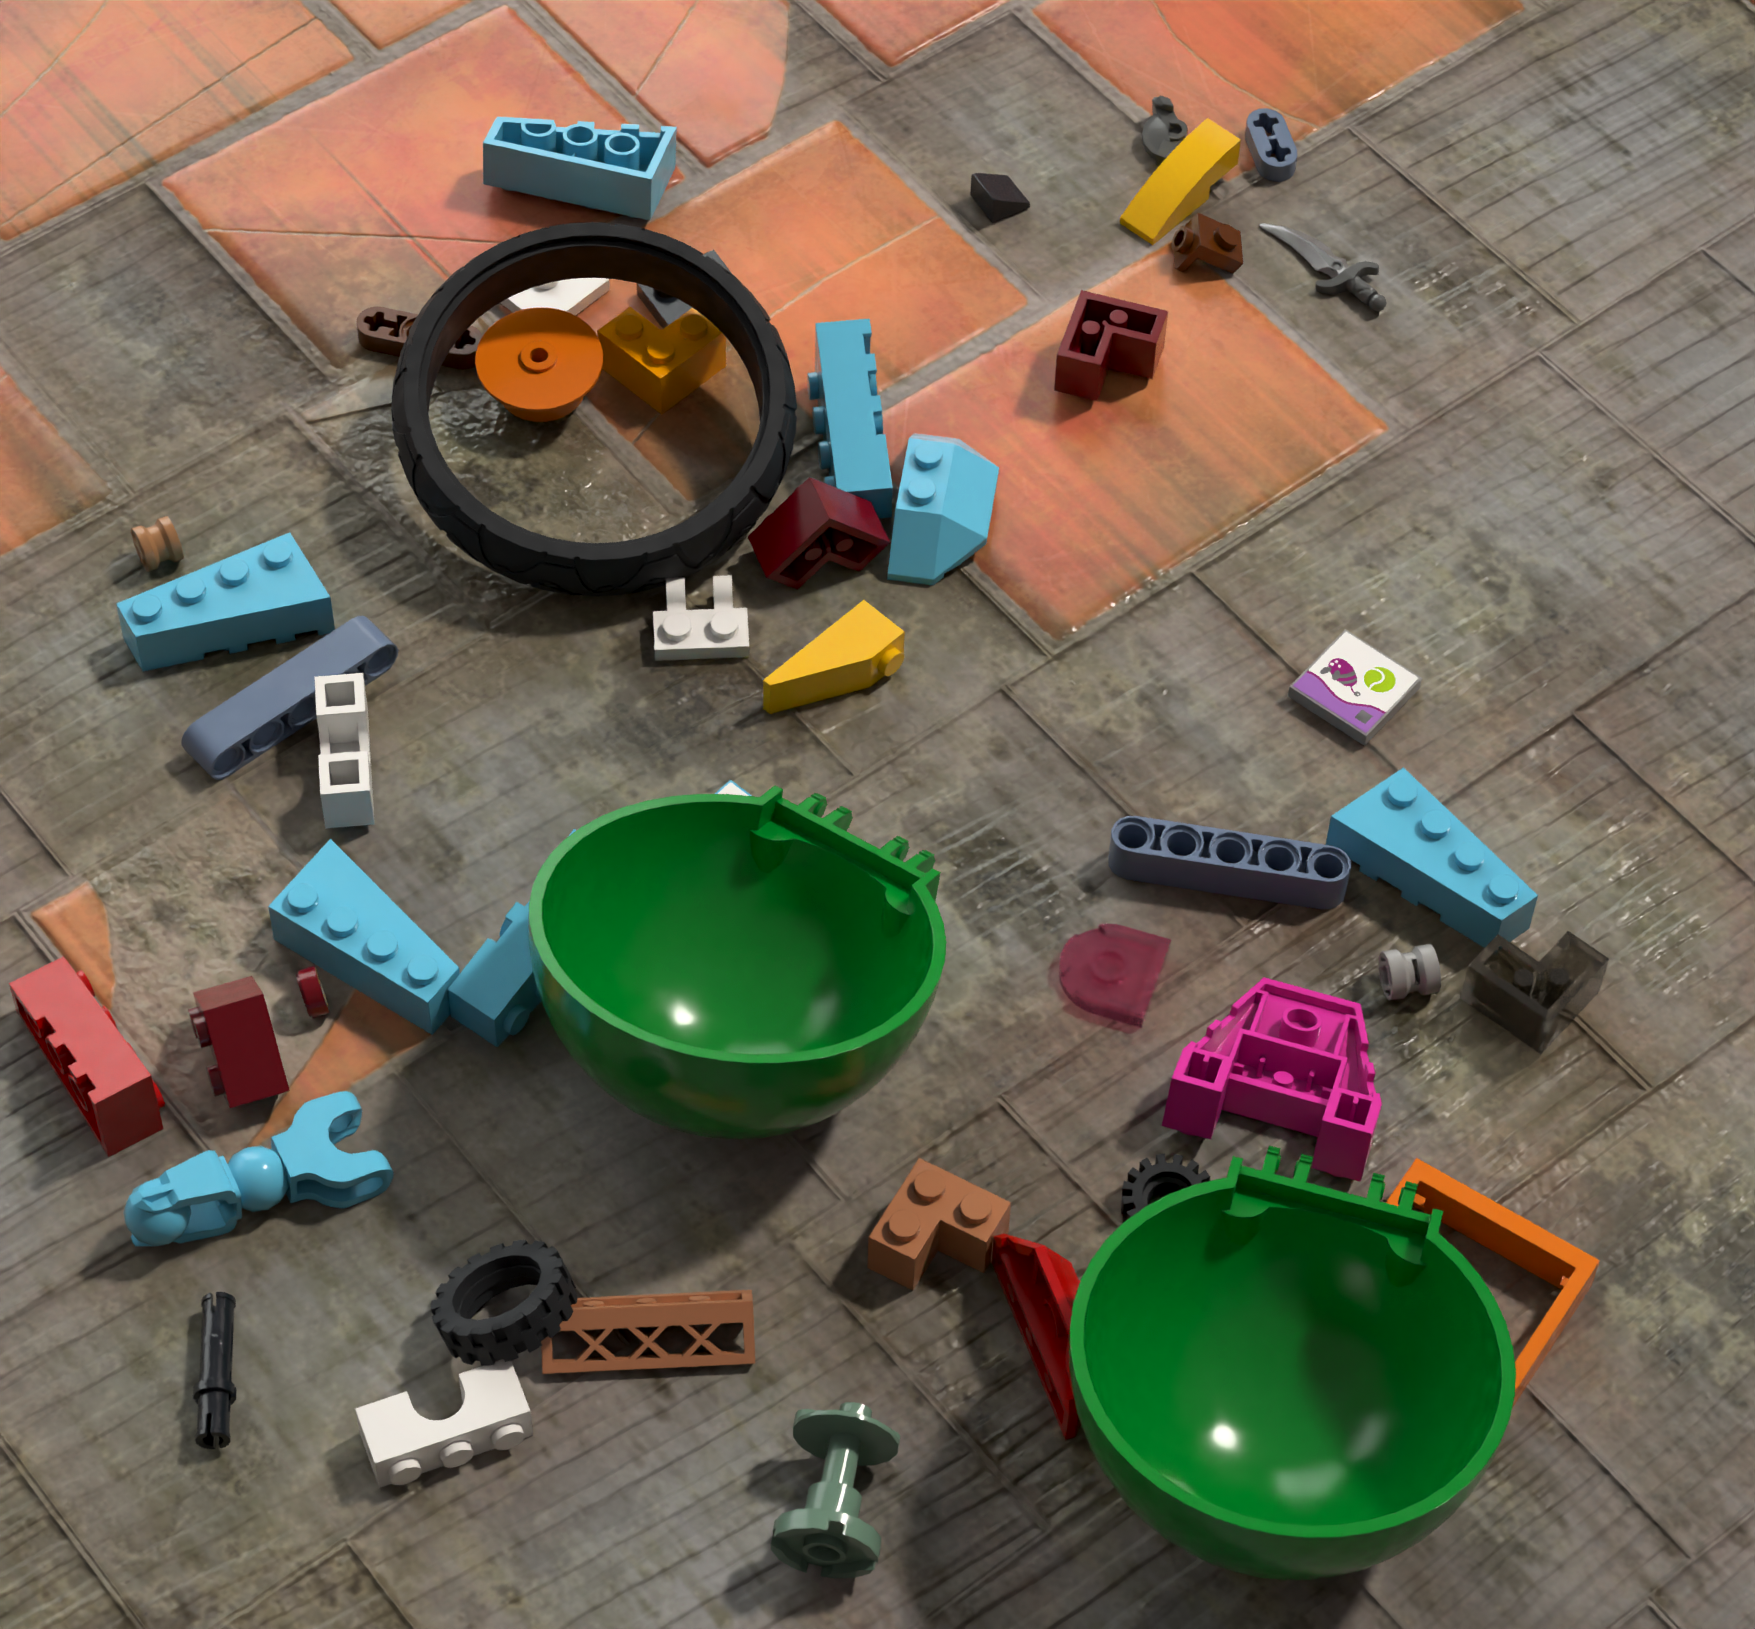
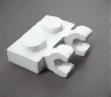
[653,575,749,661]

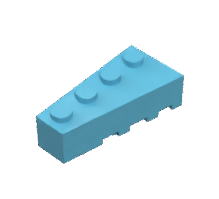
[483,117,677,220]
[807,319,893,519]
[116,532,335,671]
[268,839,460,1035]

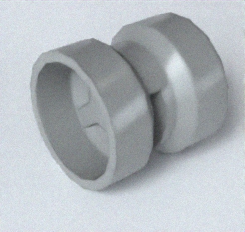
[1379,944,1441,1001]

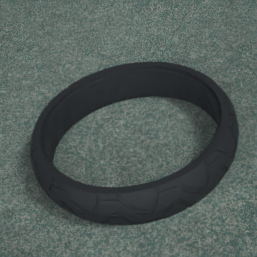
[391,222,797,596]

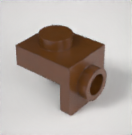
[1171,213,1243,274]

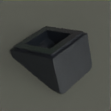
[970,173,1030,223]

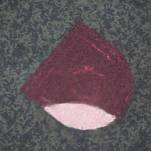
[1059,924,1171,1028]

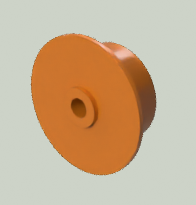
[475,307,603,422]

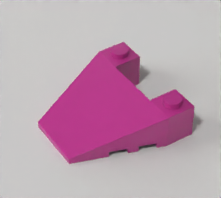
[1162,977,1382,1182]

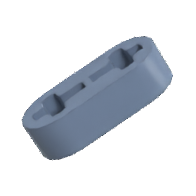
[1245,108,1297,182]

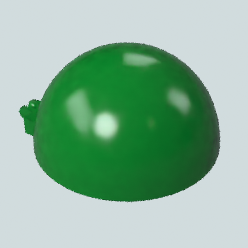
[528,785,946,1139]
[1069,1146,1516,1580]

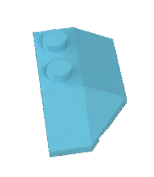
[887,433,999,585]

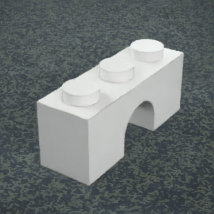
[315,673,374,828]
[355,1359,533,1488]

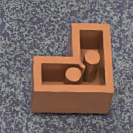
[867,1158,1011,1290]

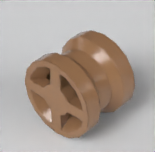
[131,516,184,572]

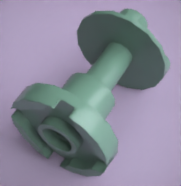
[771,1402,900,1579]

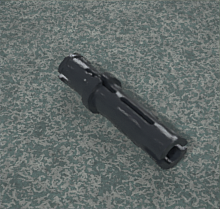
[193,1292,237,1449]

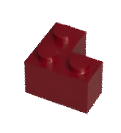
[1054,290,1168,401]
[748,477,891,590]
[188,976,290,1108]

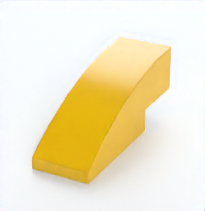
[1120,118,1241,245]

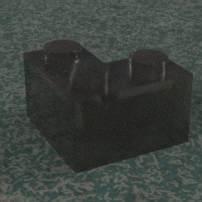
[1460,931,1609,1054]

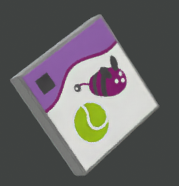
[1288,629,1422,746]

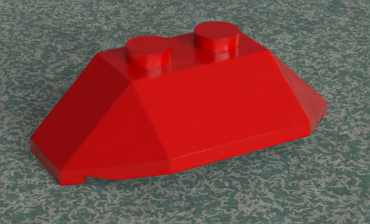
[991,1233,1082,1440]

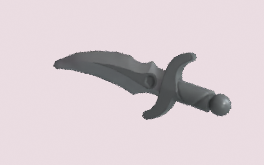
[1259,223,1387,312]

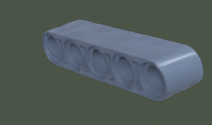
[181,616,398,780]
[1108,816,1351,909]

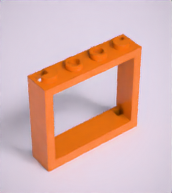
[1386,1158,1600,1408]

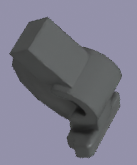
[1142,96,1188,166]

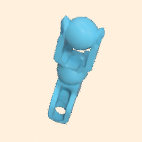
[123,1091,394,1246]

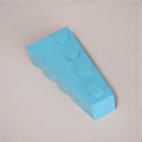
[1326,767,1538,954]
[448,829,576,1047]

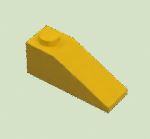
[763,600,905,714]

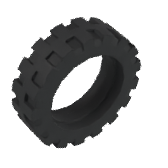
[431,1240,577,1366]

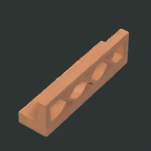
[541,1290,755,1374]

